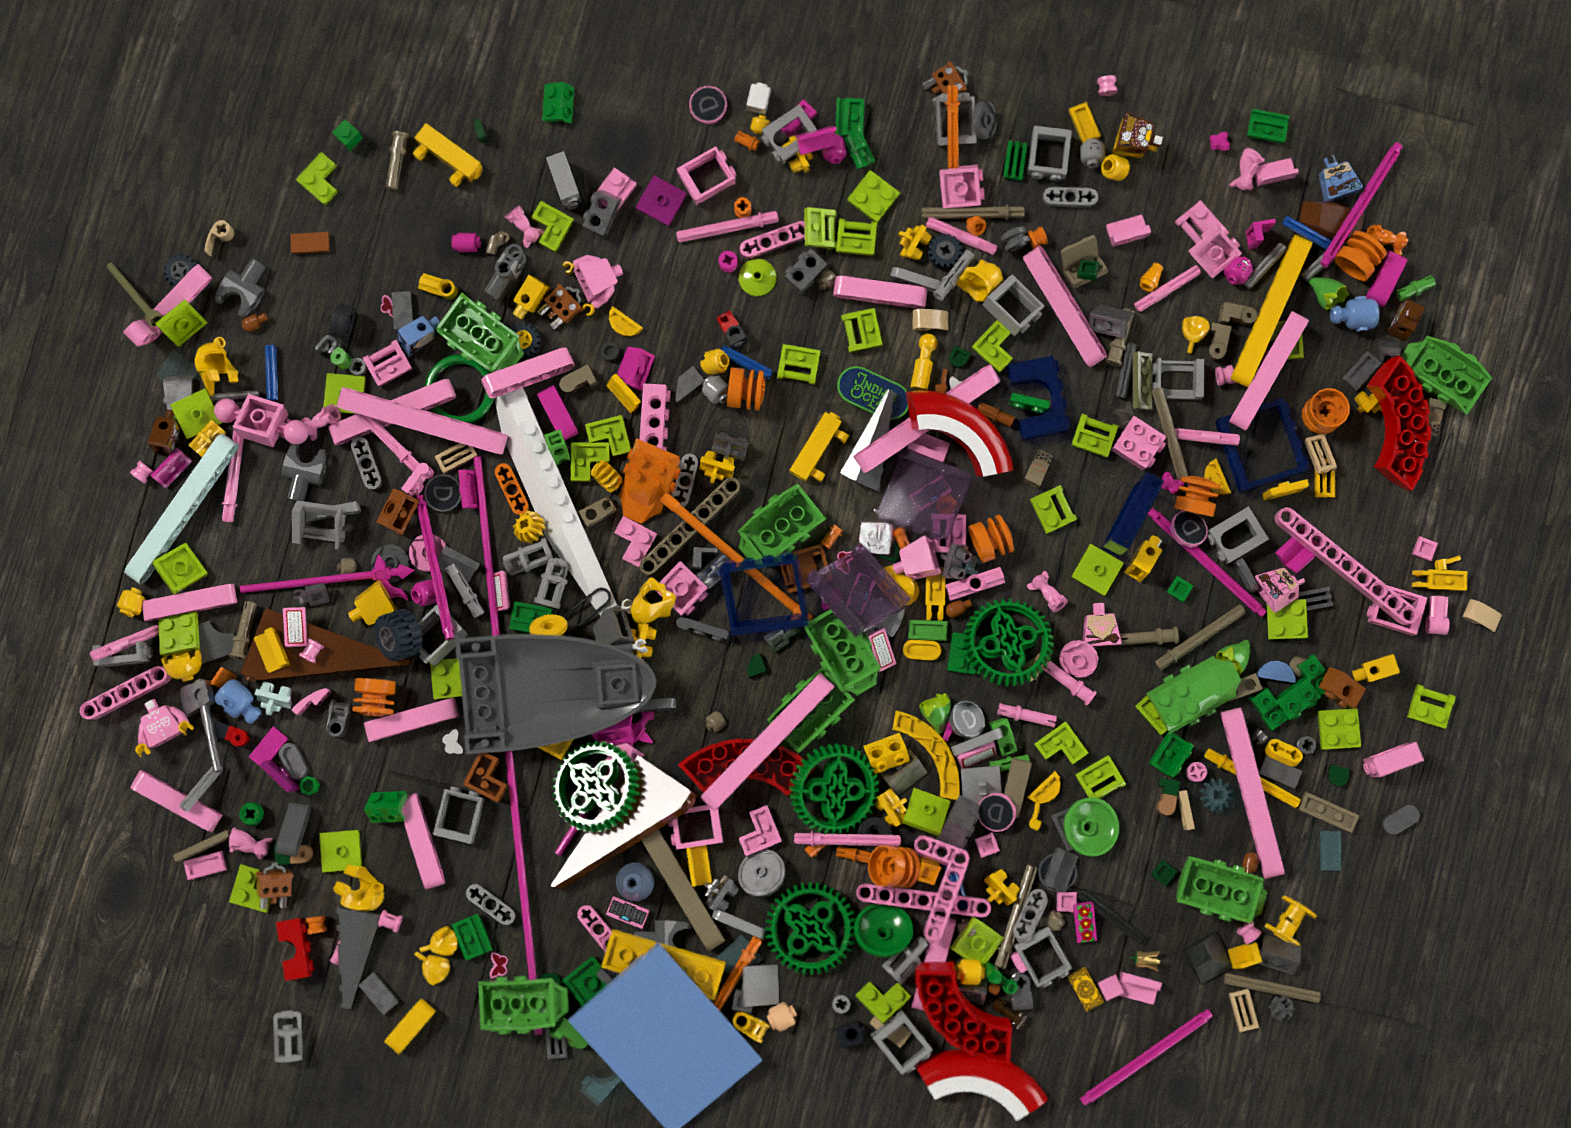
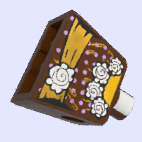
[1115,112,1163,154]
[1387,299,1425,341]
[147,409,181,457]

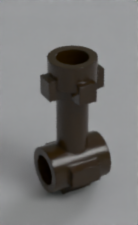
[991,998,1028,1030]

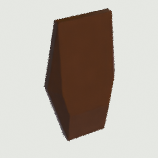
[1299,201,1364,240]

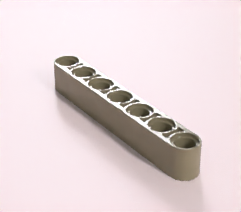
[640,477,740,576]
[642,829,725,951]

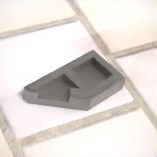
[676,366,705,403]

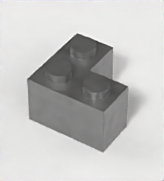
[936,795,980,849]

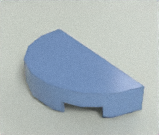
[1257,661,1295,683]

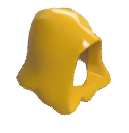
[956,259,1004,302]
[631,578,676,624]

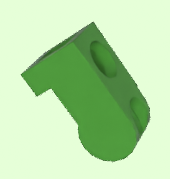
[544,429,571,465]
[989,717,1017,757]
[548,1018,588,1049]

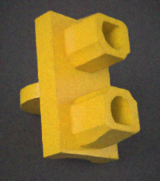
[782,136,813,173]
[898,225,932,260]
[1354,389,1382,413]
[189,420,227,457]
[699,450,735,484]
[631,623,657,658]
[875,788,907,827]
[983,869,1020,906]

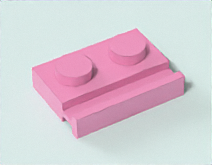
[596,167,637,213]

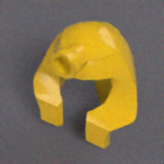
[194,337,239,396]
[333,864,384,912]

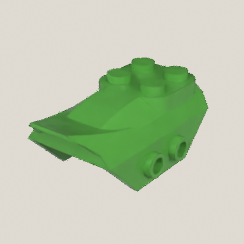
[435,293,524,373]
[1401,336,1492,415]
[738,483,826,567]
[803,602,881,695]
[1146,656,1242,734]
[767,667,854,753]
[1176,856,1267,924]
[478,976,569,1034]

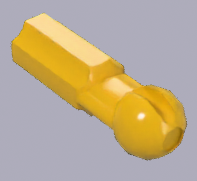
[910,334,937,391]

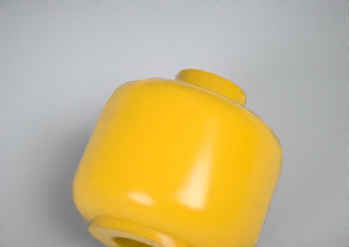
[750,115,770,134]

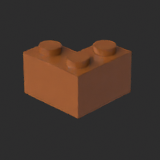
[463,753,508,802]

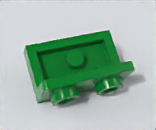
[542,82,574,124]
[1149,732,1194,778]
[364,791,408,823]

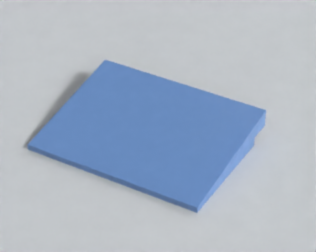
[568,942,762,1128]

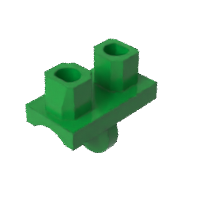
[843,130,875,170]

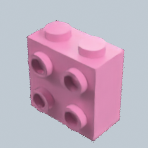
[1111,416,1166,471]

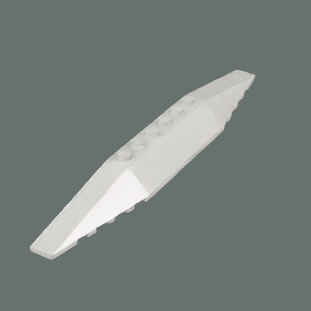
[491,370,617,616]

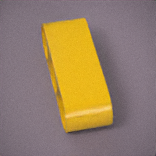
[384,998,436,1054]

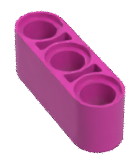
[1366,251,1407,307]
[537,385,579,440]

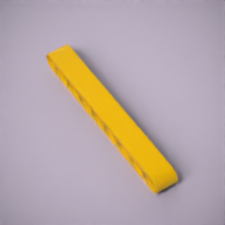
[1230,234,1313,388]

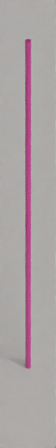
[474,457,543,1035]

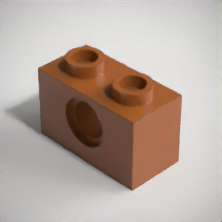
[376,488,419,535]
[1319,667,1366,709]

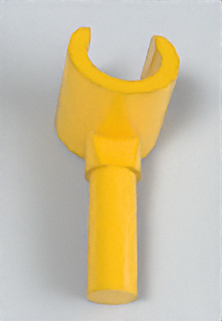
[1435,556,1461,570]
[1029,802,1042,831]

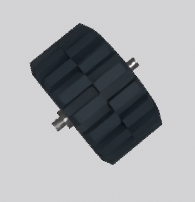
[374,609,422,662]

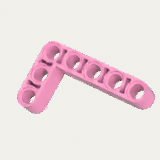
[123,264,213,347]
[914,836,969,944]

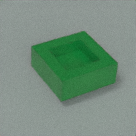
[1166,576,1193,603]

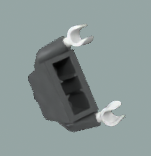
[593,599,648,653]

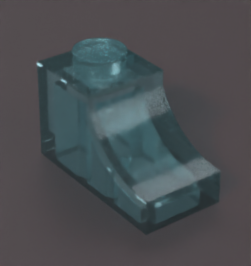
[580,1073,621,1107]

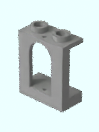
[761,105,817,165]
[1152,358,1204,400]
[292,501,345,549]
[1206,506,1269,564]
[92,641,153,668]

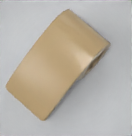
[205,220,234,256]
[913,309,948,331]
[1462,599,1502,632]

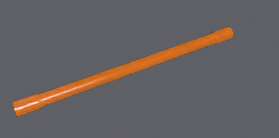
[659,492,813,624]

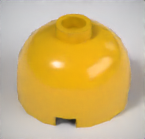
[161,649,202,682]

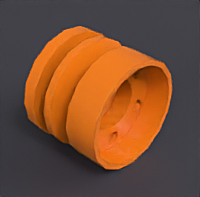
[1334,231,1387,281]
[727,367,765,411]
[1302,388,1350,435]
[1174,476,1220,517]
[968,514,1014,563]
[352,678,396,717]
[868,845,920,888]

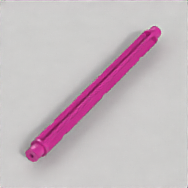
[1320,142,1402,268]
[415,495,454,641]
[1147,508,1267,617]
[1080,1009,1213,1106]

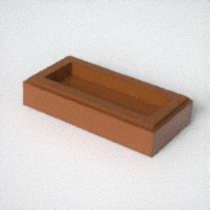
[290,232,330,254]

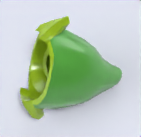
[1309,278,1349,311]
[1216,640,1250,675]
[919,693,951,734]

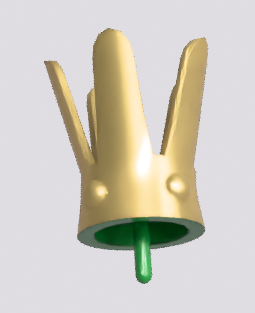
[1130,951,1160,971]

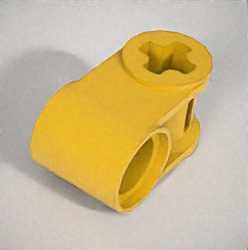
[733,1011,771,1043]

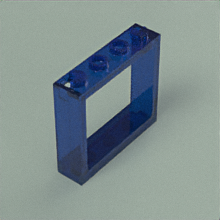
[1215,398,1309,493]
[1101,472,1164,557]
[720,552,809,636]

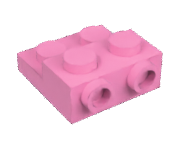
[940,165,985,209]
[1189,223,1242,279]
[655,561,708,616]

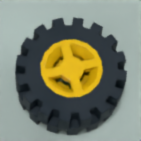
[510,323,541,359]

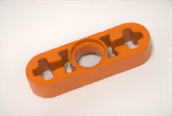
[495,463,529,516]

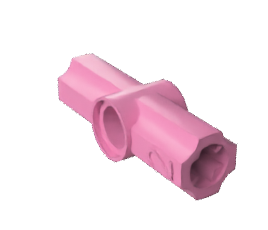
[945,567,1005,601]

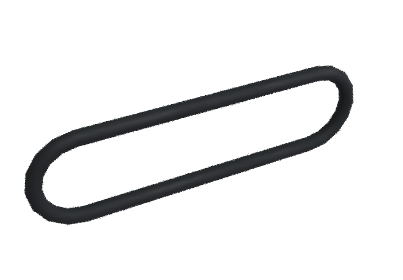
[561,587,611,636]

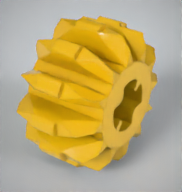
[591,460,623,493]
[512,510,546,544]

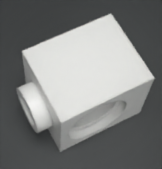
[747,83,770,115]

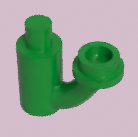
[983,963,1018,994]

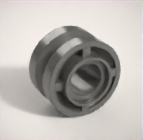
[1001,226,1031,252]

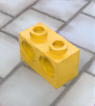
[863,733,910,773]

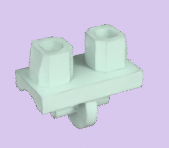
[255,682,292,716]

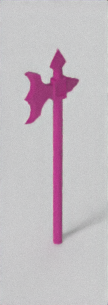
[240,555,414,601]
[555,712,654,856]

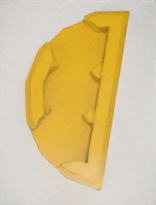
[609,306,643,337]
[1204,458,1231,495]
[1027,771,1060,803]

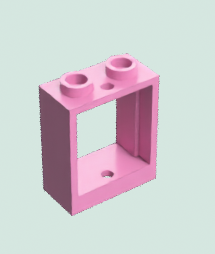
[677,146,737,205]
[1367,585,1427,636]
[1363,742,1423,777]
[669,805,723,849]

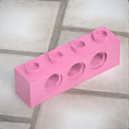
[640,383,670,451]

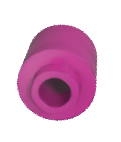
[452,233,481,252]

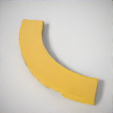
[892,711,960,800]

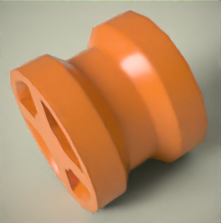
[1026,226,1048,250]
[306,916,327,934]

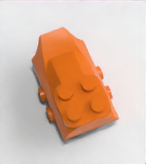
[619,438,681,524]

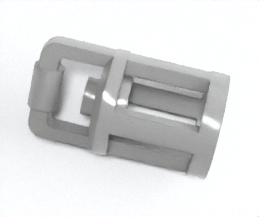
[503,538,553,575]
[534,558,569,609]
[882,936,928,984]
[273,1010,303,1062]

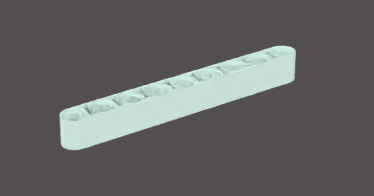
[124,433,239,584]

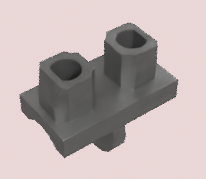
[711,432,749,461]
[940,543,972,579]
[697,552,735,589]
[705,874,739,912]

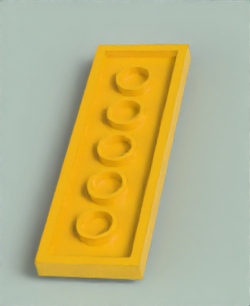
[601,929,726,1000]

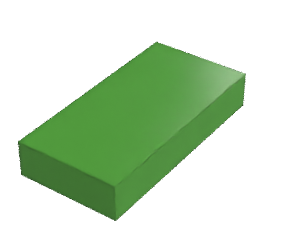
[908,620,947,641]

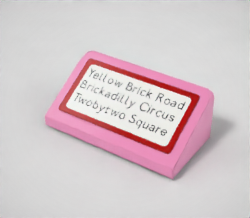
[494,571,510,612]
[283,607,307,648]
[866,628,896,672]
[957,742,997,769]

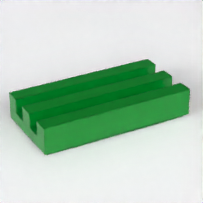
[1003,140,1027,181]

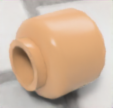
[767,1002,797,1032]

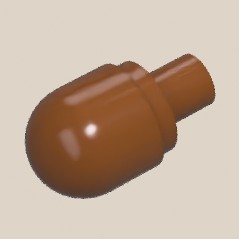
[241,313,268,332]
[946,599,972,618]
[1242,852,1259,874]

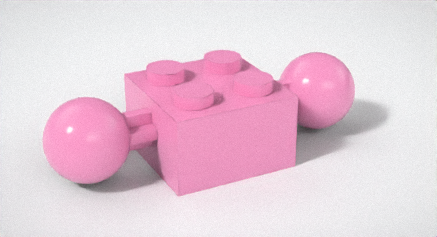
[214,394,309,447]

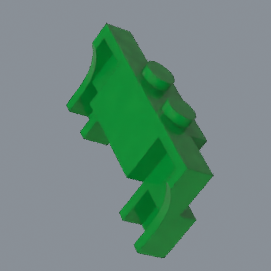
[1249,654,1326,730]

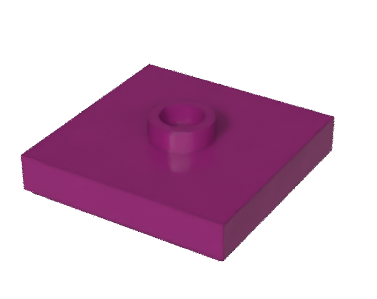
[635,176,687,227]
[260,760,300,792]

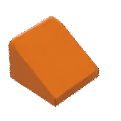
[211,667,237,688]

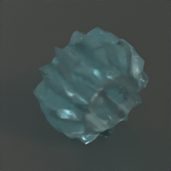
[1200,779,1233,811]

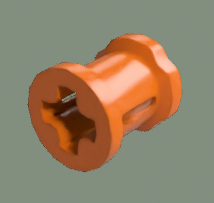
[734,197,751,218]

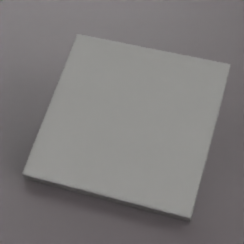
[961,766,1001,805]
[743,964,779,1007]

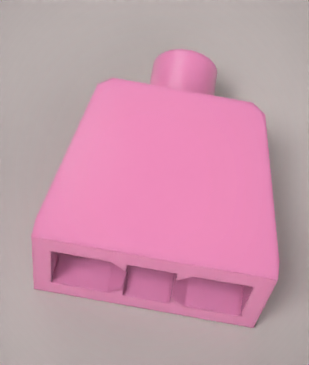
[893,536,941,579]

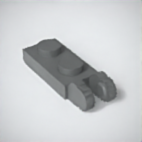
[676,617,730,642]

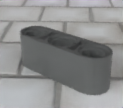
[276,802,310,857]

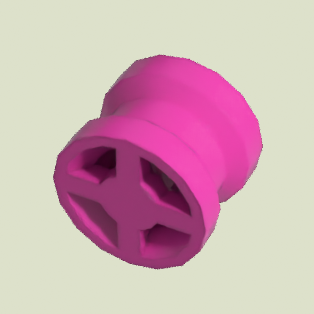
[719,251,738,273]

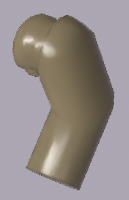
[486,231,509,256]

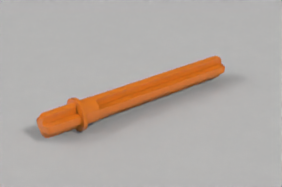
[945,85,960,169]
[712,936,762,1011]

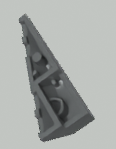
[840,389,896,491]
[336,907,381,1009]

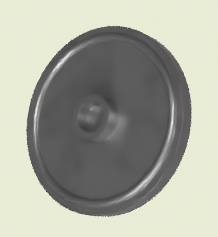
[738,849,786,897]

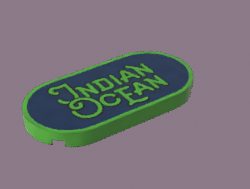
[837,366,908,421]

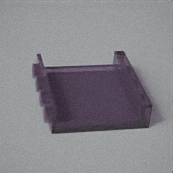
[874,449,973,541]
[806,543,910,638]

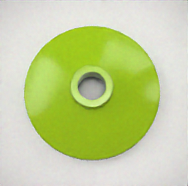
[739,259,776,296]

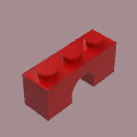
[276,917,314,981]

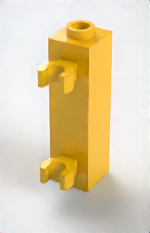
[413,123,483,187]
[789,412,849,482]

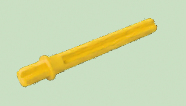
[1204,749,1301,808]

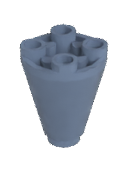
[616,863,655,901]

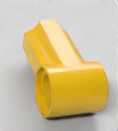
[418,273,458,300]

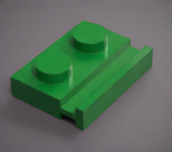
[835,98,864,137]
[1246,109,1289,144]
[1008,393,1050,413]
[509,601,553,633]
[947,632,981,675]
[451,913,493,961]

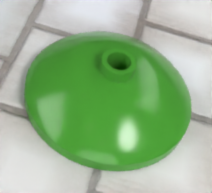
[1064,797,1119,856]

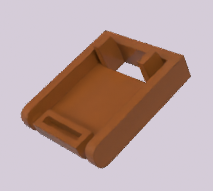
[778,544,832,594]

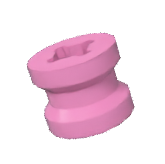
[1097,75,1118,96]
[1215,365,1235,386]
[130,460,154,484]
[1185,762,1207,782]
[1236,921,1262,944]

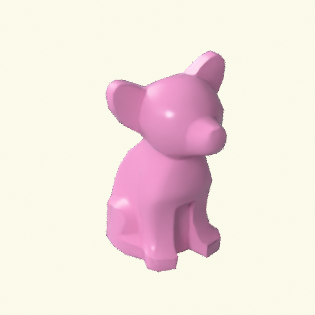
[1230,148,1264,191]
[505,206,544,248]
[302,404,341,441]
[1027,571,1068,613]
[229,827,273,859]

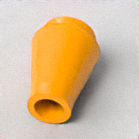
[1139,263,1163,292]

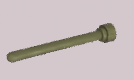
[107,263,162,327]

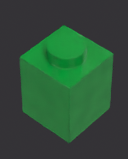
[332,119,362,151]

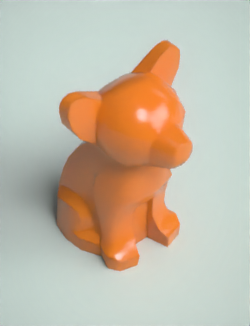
[1366,225,1408,256]

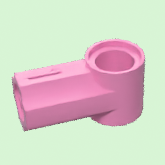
[1425,596,1449,635]

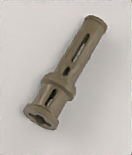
[386,131,409,190]
[1105,308,1135,367]
[229,601,257,661]
[1119,626,1179,646]

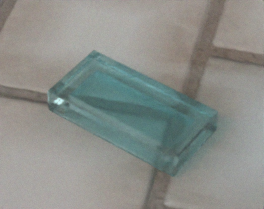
[1320,831,1341,870]

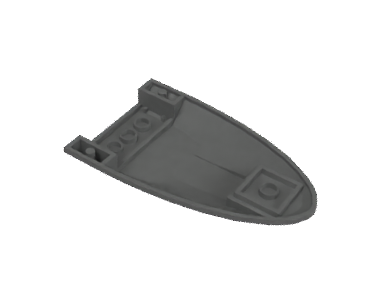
[455,634,656,754]

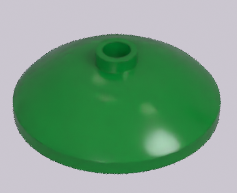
[854,903,913,957]

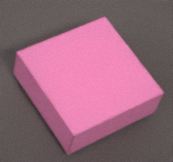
[1412,536,1438,562]
[974,833,999,858]
[1056,892,1077,912]
[1010,951,1027,973]
[1098,975,1125,1001]

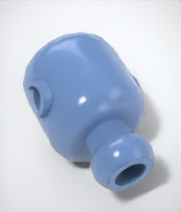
[1330,296,1379,332]
[215,679,262,724]

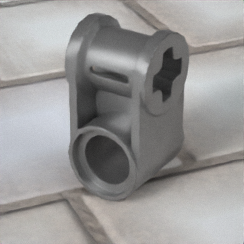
[326,699,352,738]
[1011,972,1033,1011]

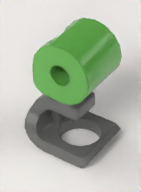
[315,335,352,370]

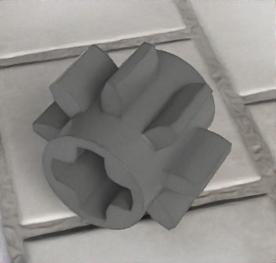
[1269,996,1295,1021]

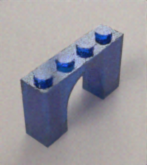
[1007,356,1070,441]

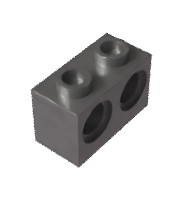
[583,189,622,235]
[785,249,827,295]

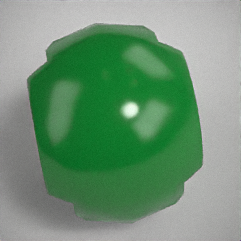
[239,802,264,826]

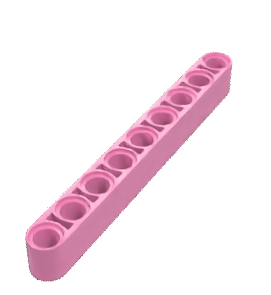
[853,364,1001,473]
[336,387,508,454]
[1275,508,1418,625]
[700,673,835,811]
[1221,708,1284,879]

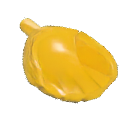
[1182,316,1210,353]
[419,926,458,956]
[414,951,450,985]

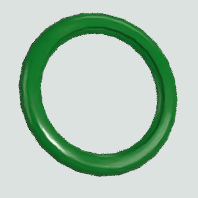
[425,354,494,423]

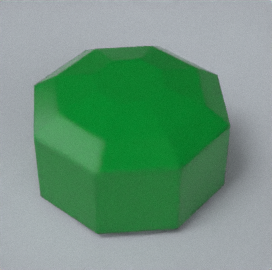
[299,776,320,795]

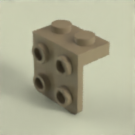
[1061,235,1108,289]

